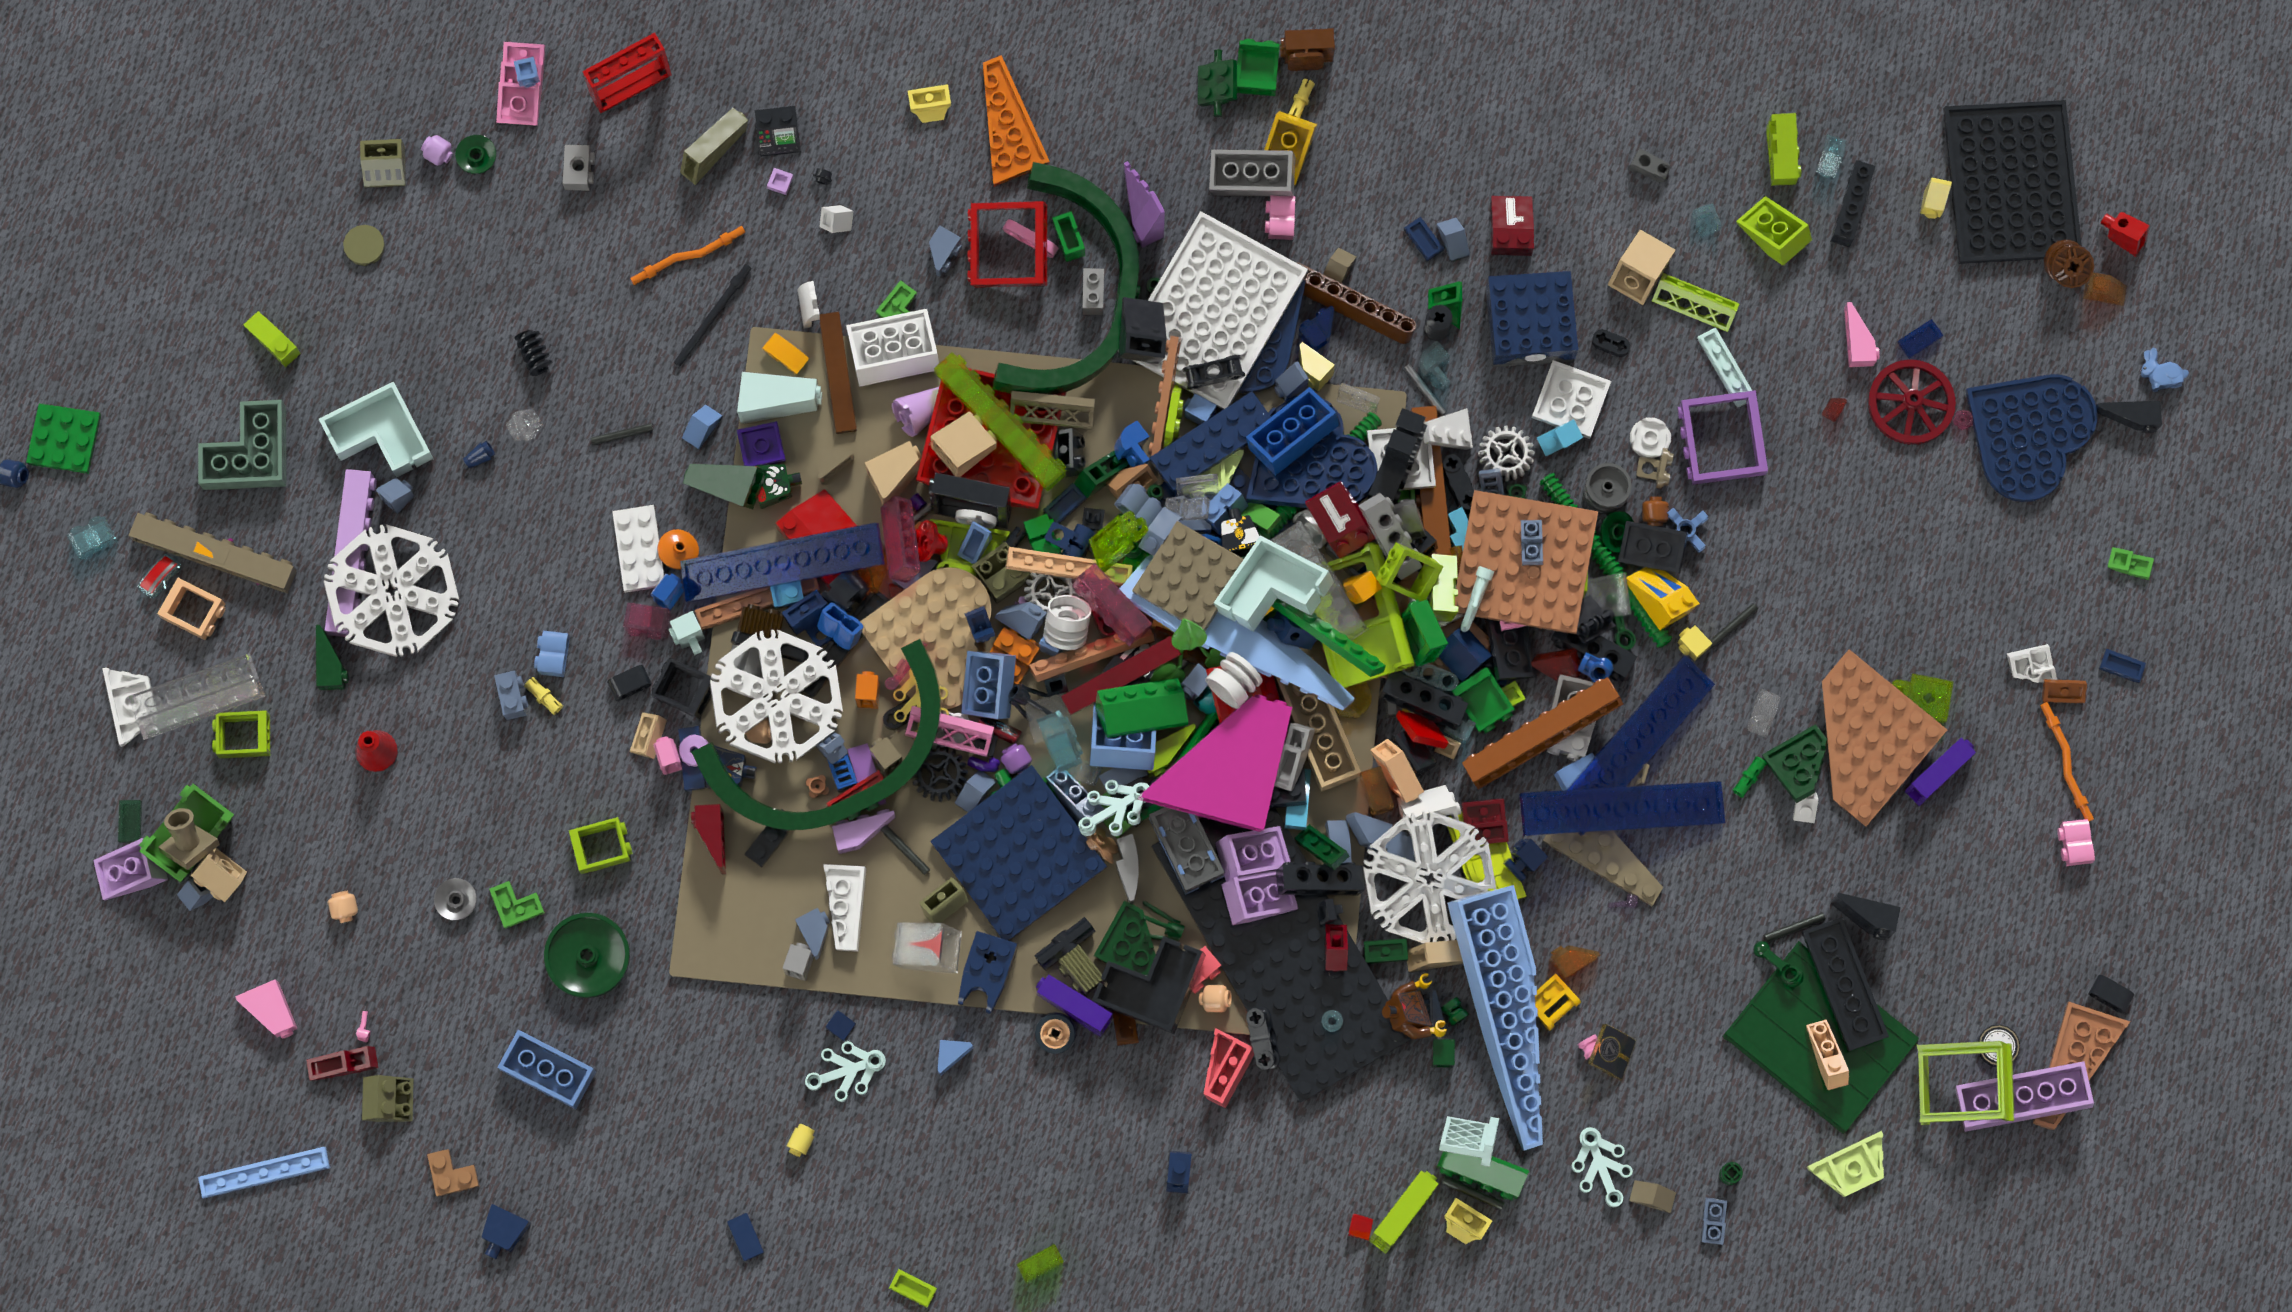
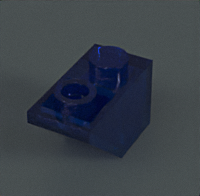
[1298,306,1334,351]

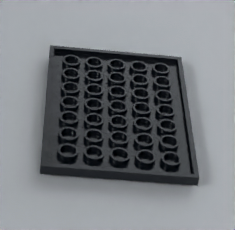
[1943,100,2082,264]

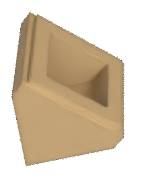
[1435,735,1461,760]

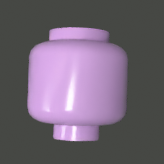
[421,135,453,166]

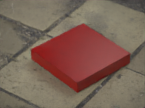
[1396,710,1449,749]

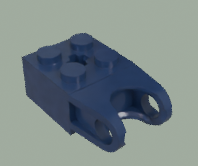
[958,931,1018,1014]

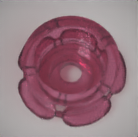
[1953,410,1973,430]

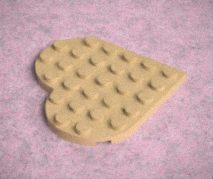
[860,567,991,709]

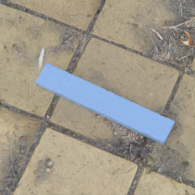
[198,1147,330,1199]

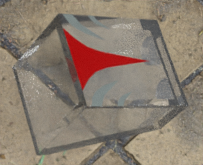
[892,923,962,973]

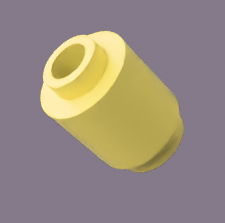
[787,1124,815,1157]

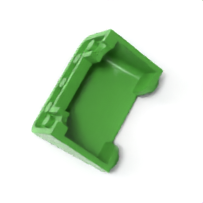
[139,784,234,883]

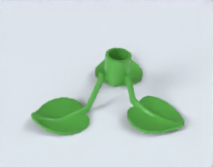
[1149,618,1226,684]

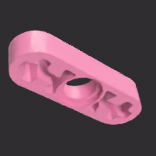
[1002,219,1059,258]

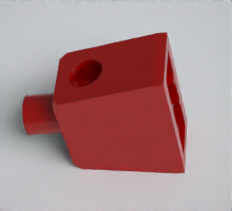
[2100,212,2150,257]

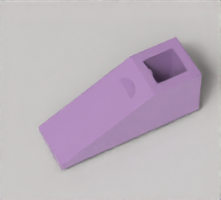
[832,809,895,854]

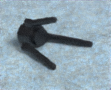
[1008,683,1058,722]

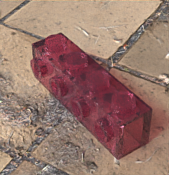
[880,495,921,583]
[1072,563,1152,646]

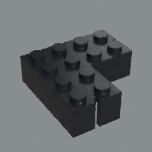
[1367,408,1427,505]
[1092,936,1206,1034]

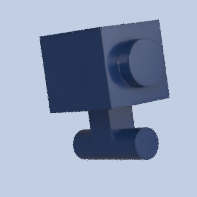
[1503,839,1548,882]

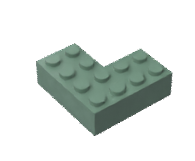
[198,400,287,490]

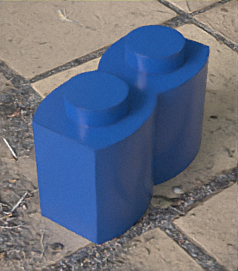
[651,573,684,612]
[817,603,863,650]

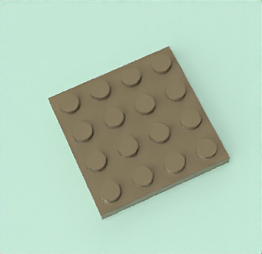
[1132,521,1244,631]

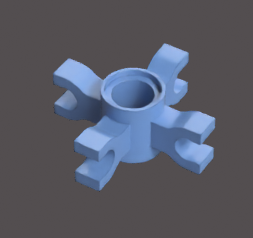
[1667,508,1708,553]

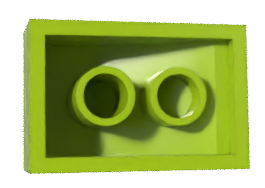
[1736,196,1812,265]

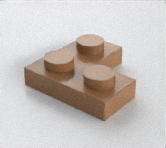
[427,1149,479,1197]

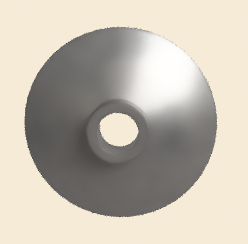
[434,878,477,921]

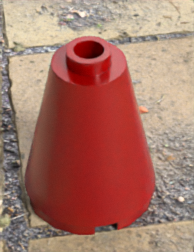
[355,730,398,772]

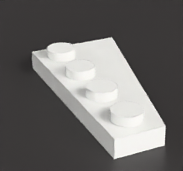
[823,864,866,952]

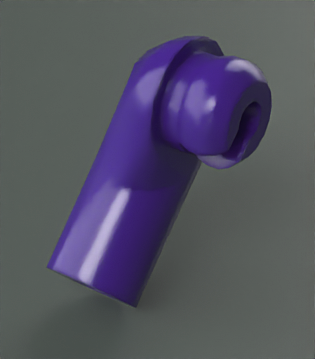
[967,756,1000,772]

